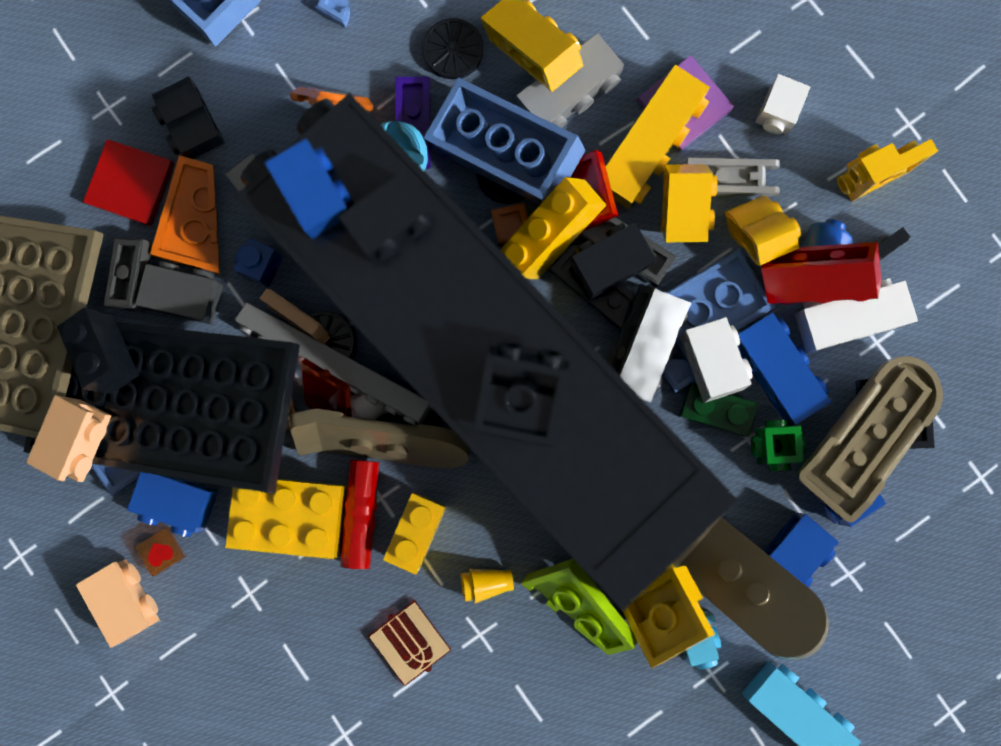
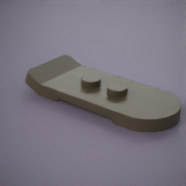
[796,356,943,523]
[288,409,470,468]
[673,517,829,660]

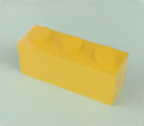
[480,0,583,92]
[500,177,606,279]

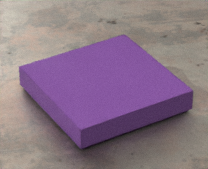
[637,55,734,152]

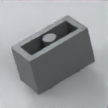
[135,261,223,325]

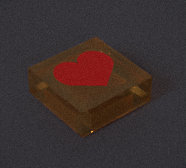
[135,527,186,577]

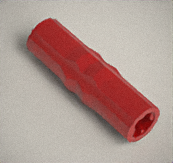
[340,460,379,569]

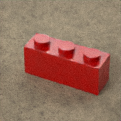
[761,242,882,305]

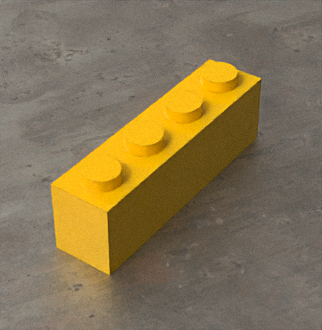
[606,65,710,209]

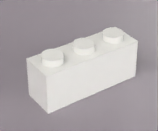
[794,278,918,354]

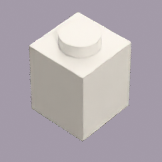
[755,74,811,135]

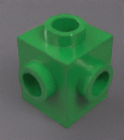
[751,420,806,471]

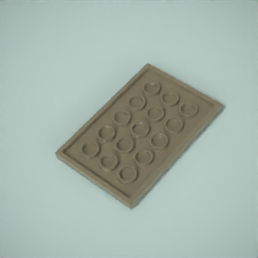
[0,216,104,438]

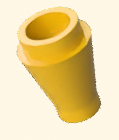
[460,568,514,604]

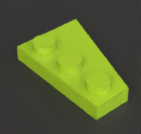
[520,559,638,655]

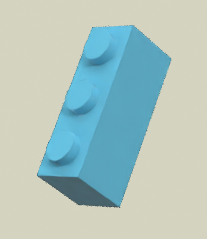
[741,662,861,746]

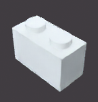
[680,317,752,403]

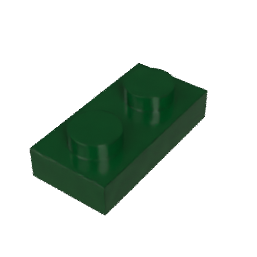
[679,383,758,437]

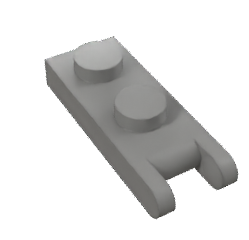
[686,158,780,197]

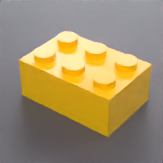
[225,479,347,559]

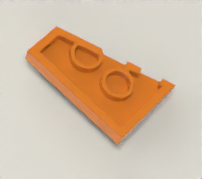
[150,155,220,275]

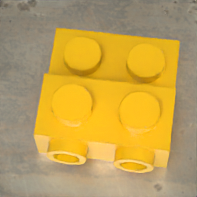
[837,139,938,202]
[622,563,715,668]

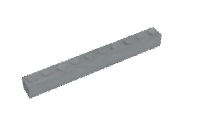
[235,302,433,426]

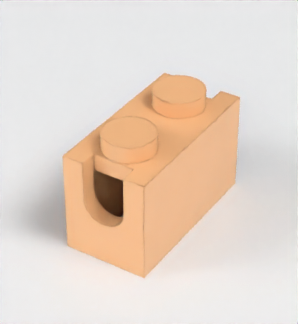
[26,395,112,482]
[76,559,160,648]

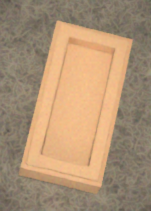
[260,289,330,344]

